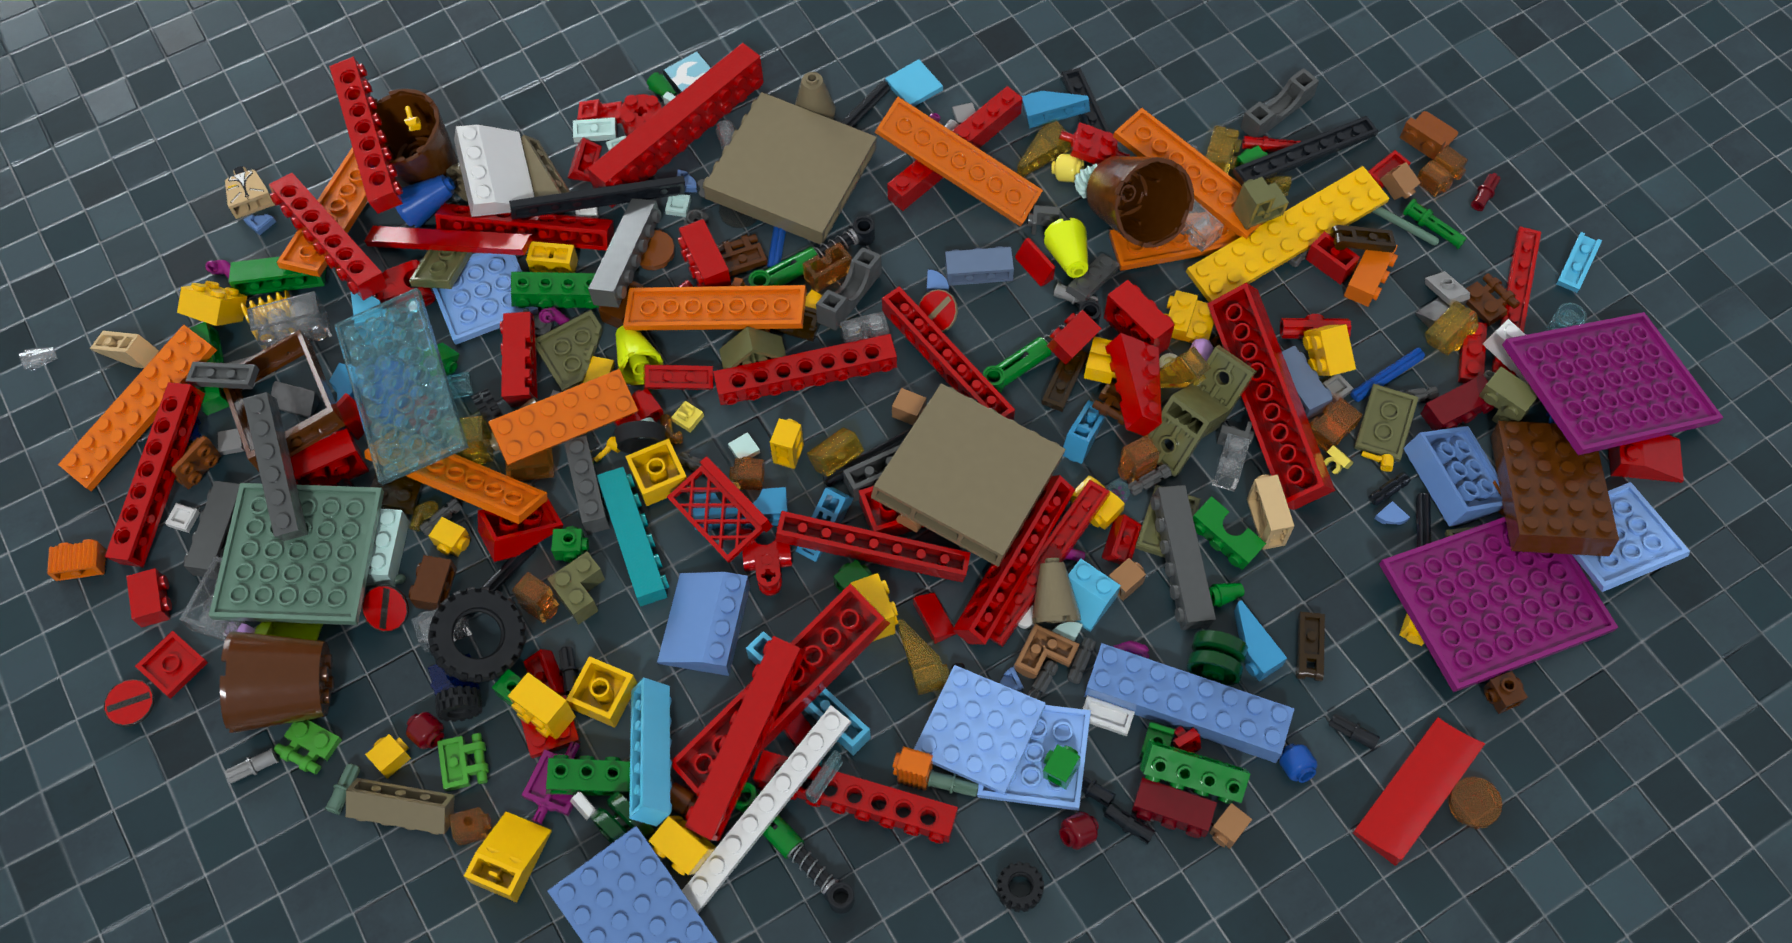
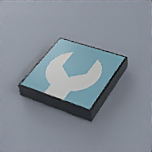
[663,51,711,94]

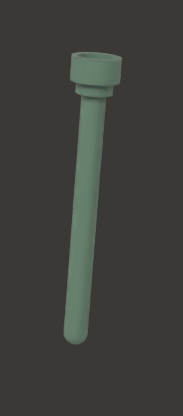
[1372,207,1439,245]

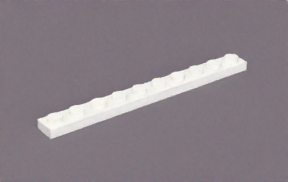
[682,705,852,914]

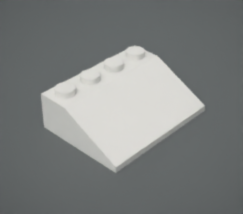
[454,125,535,217]

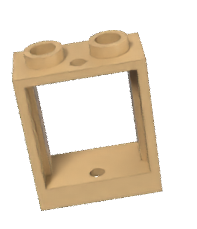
[1247,474,1294,550]

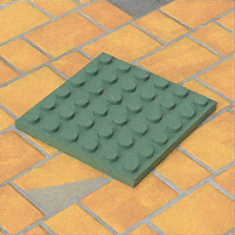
[209,483,384,625]

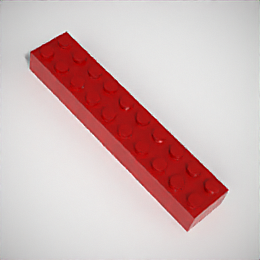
[587,43,764,208]
[1207,282,1335,510]
[672,583,891,795]

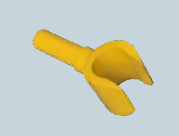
[404,106,421,131]
[593,437,620,463]
[1361,451,1394,472]

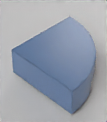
[677,170,697,193]
[243,214,276,235]
[927,269,949,292]
[1374,501,1410,525]
[1000,667,1024,692]

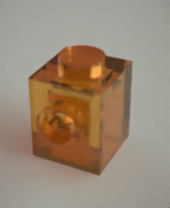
[729,457,765,490]
[449,807,492,846]

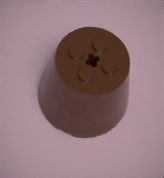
[374,89,458,188]
[1087,156,1194,248]
[220,632,335,733]

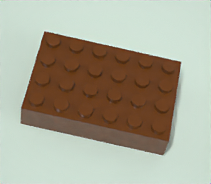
[1491,421,1619,556]

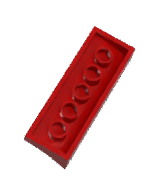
[1352,717,1485,866]

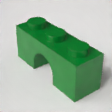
[1193,496,1267,570]

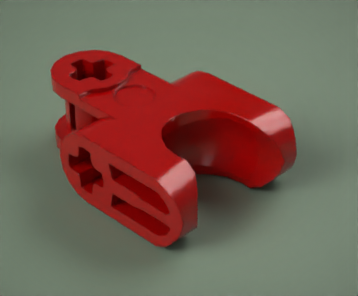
[373,260,435,314]
[741,526,792,596]

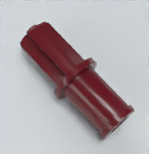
[1471,173,1501,211]

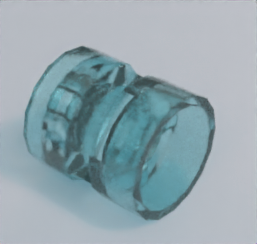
[1546,303,1587,331]

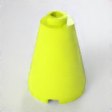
[1044,218,1088,278]
[615,326,664,385]

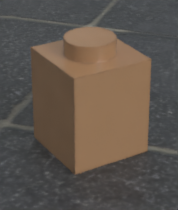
[1380,162,1421,200]
[892,388,927,425]
[1108,558,1146,601]
[1209,803,1252,849]

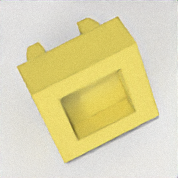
[671,401,704,433]
[1324,445,1354,475]

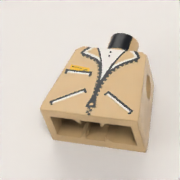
[225,166,275,219]

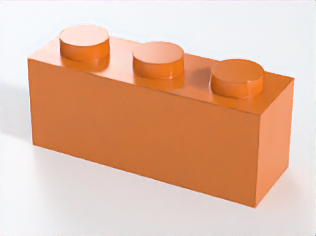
[1344,245,1398,307]

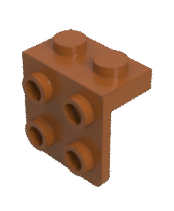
[1400,111,1458,161]
[172,436,221,490]

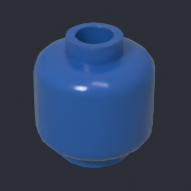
[1279,744,1318,783]

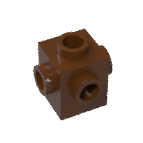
[1483,671,1528,714]

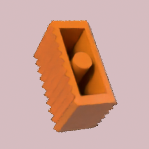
[47,539,106,581]
[893,746,933,791]

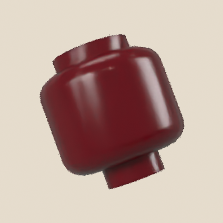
[406,712,444,749]
[1059,811,1099,850]

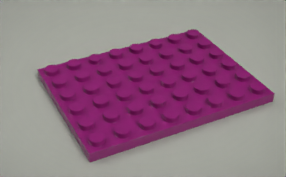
[1502,312,1723,455]
[1379,517,1618,693]

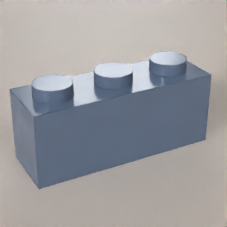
[945,246,1014,286]
[1282,346,1333,419]

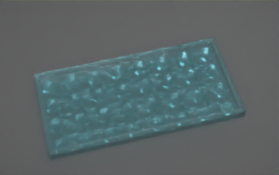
[334,288,469,485]

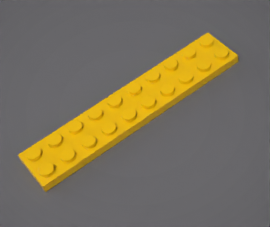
[1186,166,1390,302]

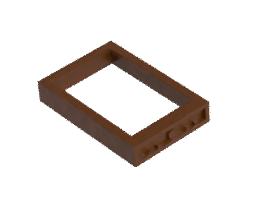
[223,329,345,471]

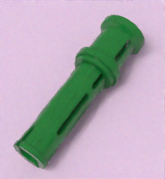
[1402,198,1467,249]

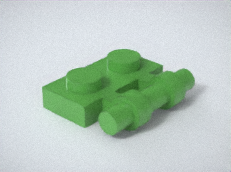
[274,720,342,774]
[437,733,489,792]

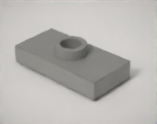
[1425,271,1470,306]

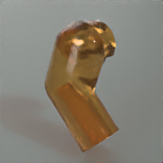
[660,414,683,446]

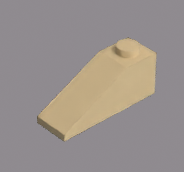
[90,331,159,368]

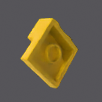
[1164,290,1214,343]

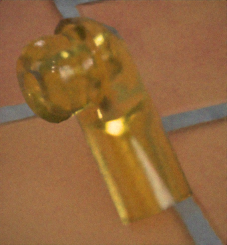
[409,501,438,531]

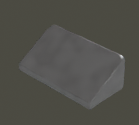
[1416,297,1467,330]
[271,381,321,418]

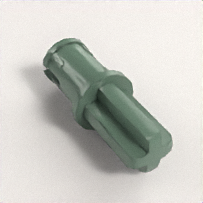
[325,764,360,815]
[928,770,979,797]

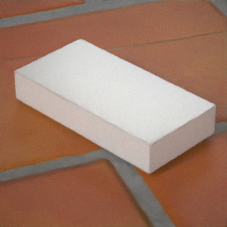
[1083,695,1135,736]

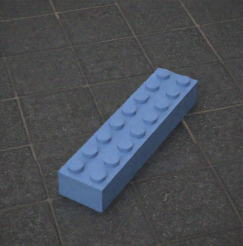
[1084,643,1294,763]

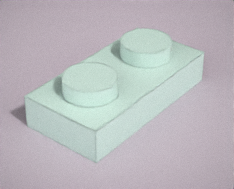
[573,117,617,143]

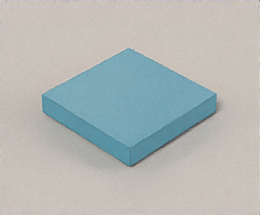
[885,59,943,107]

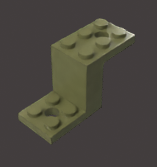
[1138,345,1257,477]

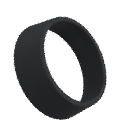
[614,421,666,454]

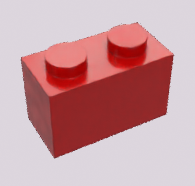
[1306,231,1360,285]
[1047,310,1102,365]
[126,568,172,628]

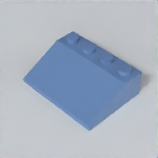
[1403,426,1503,527]
[657,572,750,676]

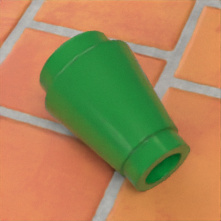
[646,72,677,98]
[1209,582,1245,607]

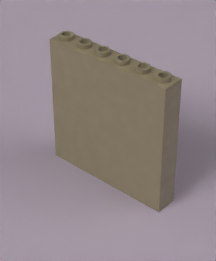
[703,92,877,244]
[871,383,1066,567]

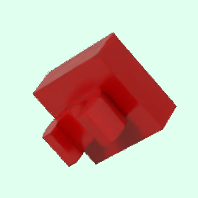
[1173,726,1201,753]

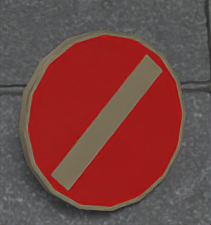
[918,289,958,332]

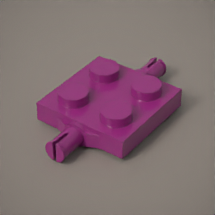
[522,741,580,824]

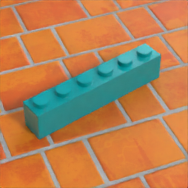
[596,467,669,607]

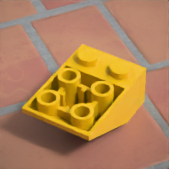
[464,811,552,902]

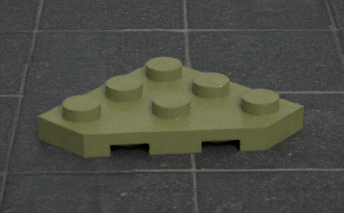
[536,310,603,392]

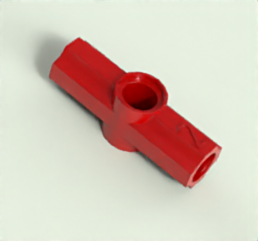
[1279,314,1351,339]

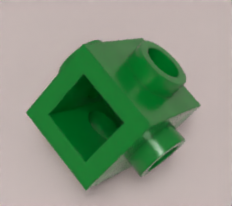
[551,526,589,563]

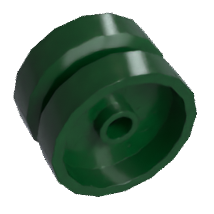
[1186,630,1248,685]
[590,791,655,844]

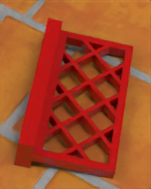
[667,456,773,563]

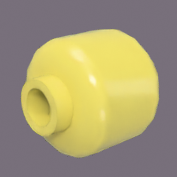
[1051,154,1085,182]

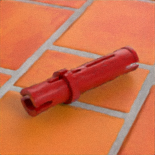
[1242,136,1301,152]

